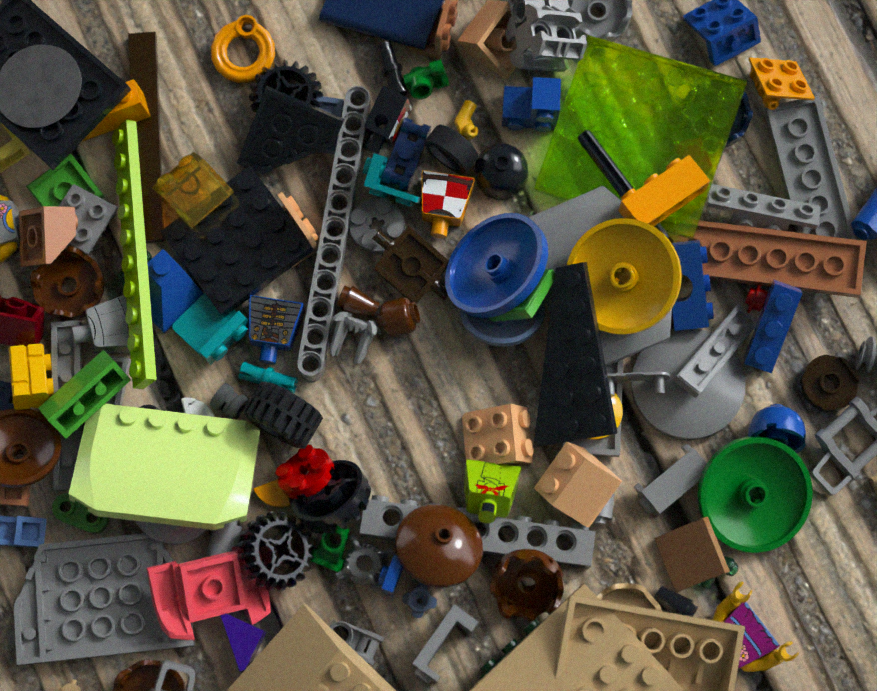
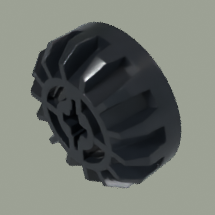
[292,460,371,534]

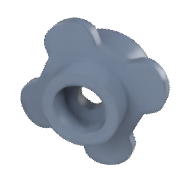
[402,583,437,618]

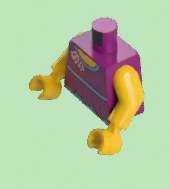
[712,582,799,672]

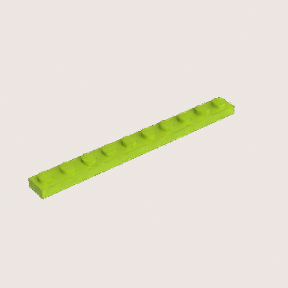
[112,119,157,389]

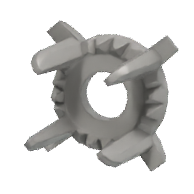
[330,312,381,364]
[335,535,394,593]

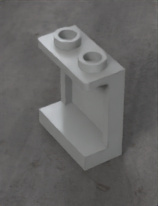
[412,604,479,684]

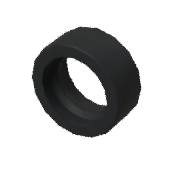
[424,124,478,175]

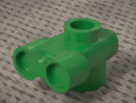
[403,59,450,99]
[310,526,350,572]

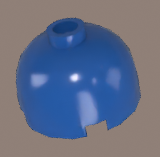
[748,404,806,453]

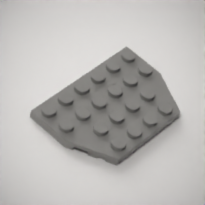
[13,533,195,666]

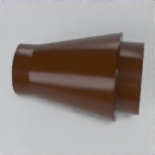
[336,285,380,318]

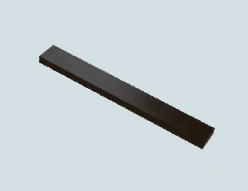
[128,32,165,243]

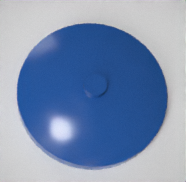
[445,213,548,318]

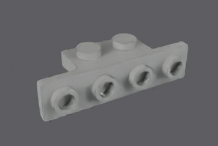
[707,184,820,231]

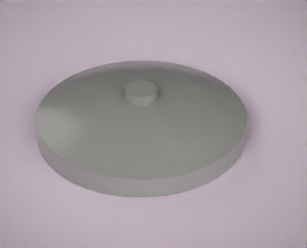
[631,329,745,440]

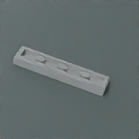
[673,304,758,398]

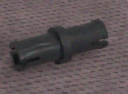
[375,41,409,96]

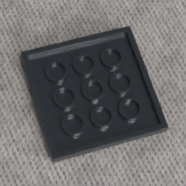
[161,166,314,317]

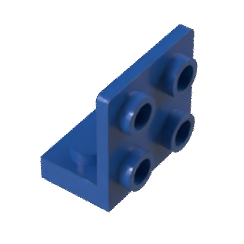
[683,0,761,67]

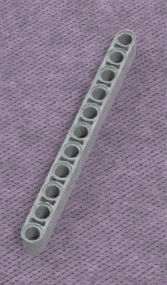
[297,86,371,382]

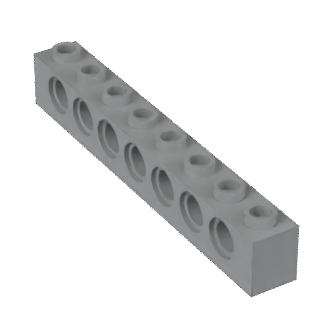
[360,495,596,569]

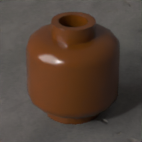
[377,297,420,337]

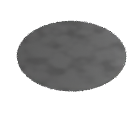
[0,45,82,128]

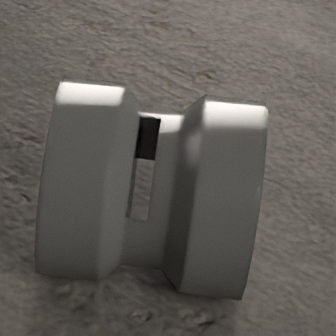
[210,383,250,420]

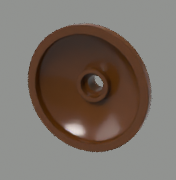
[0,408,61,488]
[395,504,483,588]

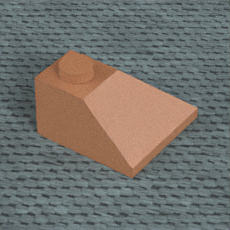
[19,206,78,267]

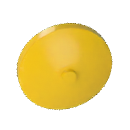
[567,218,682,335]

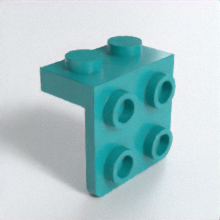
[363,153,422,206]
[172,293,249,366]

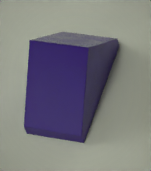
[220,613,266,673]

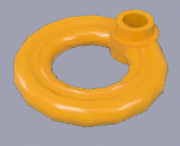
[211,15,275,83]

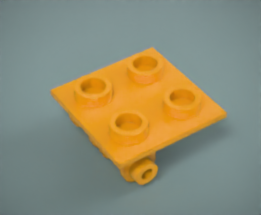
[748,57,815,110]

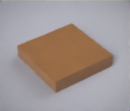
[654,517,730,592]

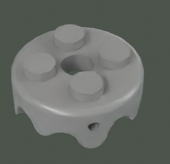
[568,0,632,45]

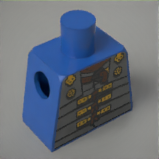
[249,295,305,364]

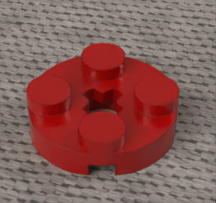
[276,445,334,499]

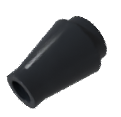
[654,586,698,617]

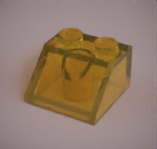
[151,151,234,229]

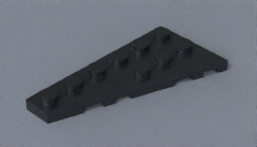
[533,262,618,448]

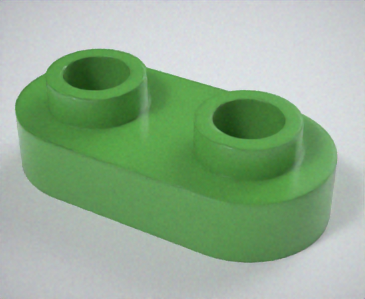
[52,493,109,534]

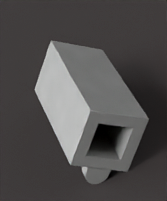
[634,444,707,517]

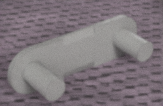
[607,372,670,397]

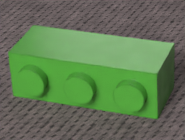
[39,350,131,438]

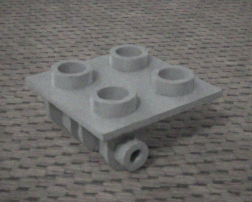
[58,184,118,255]

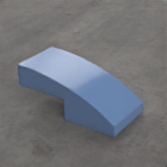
[0,516,47,548]

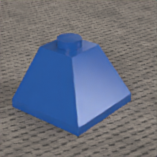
[147,249,204,334]

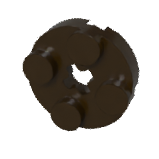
[800,355,859,413]

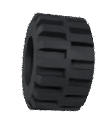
[243,382,323,449]

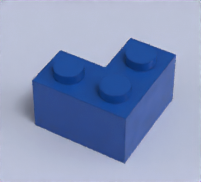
[502,77,561,132]

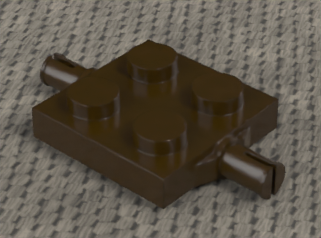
[372,226,449,304]

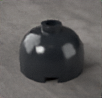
[474,143,529,200]

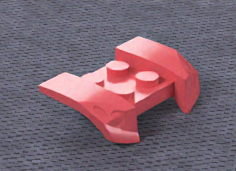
[146,546,271,640]

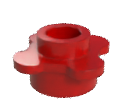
[744,284,768,313]

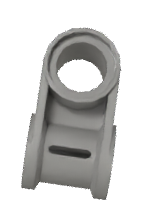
[330,621,385,665]

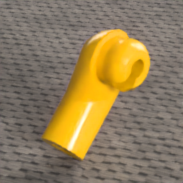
[454,100,478,140]

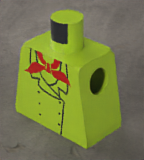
[464,459,521,524]

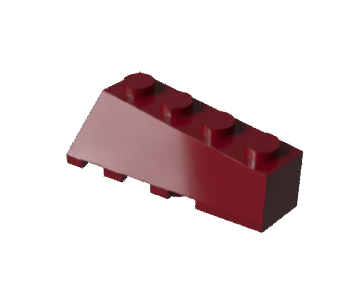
[0,295,45,346]

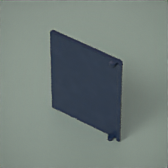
[319,0,445,50]

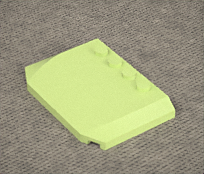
[69,404,260,530]

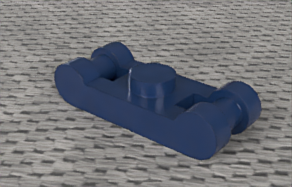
[381,118,431,191]

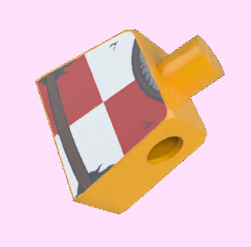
[422,170,475,239]

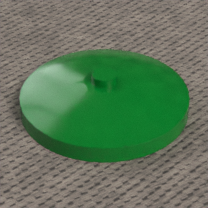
[697,436,813,553]

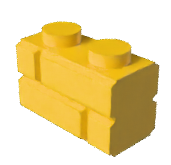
[8,343,54,410]

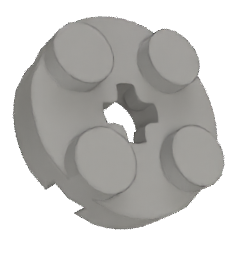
[349,198,405,254]

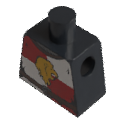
[363,86,412,154]

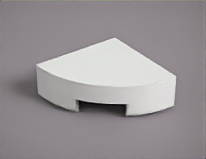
[181,398,215,417]

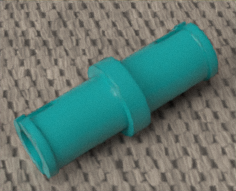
[239,362,298,393]

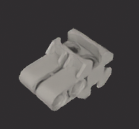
[505,0,587,72]

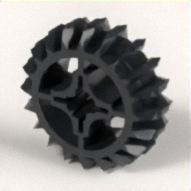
[249,59,323,112]
[237,511,315,591]

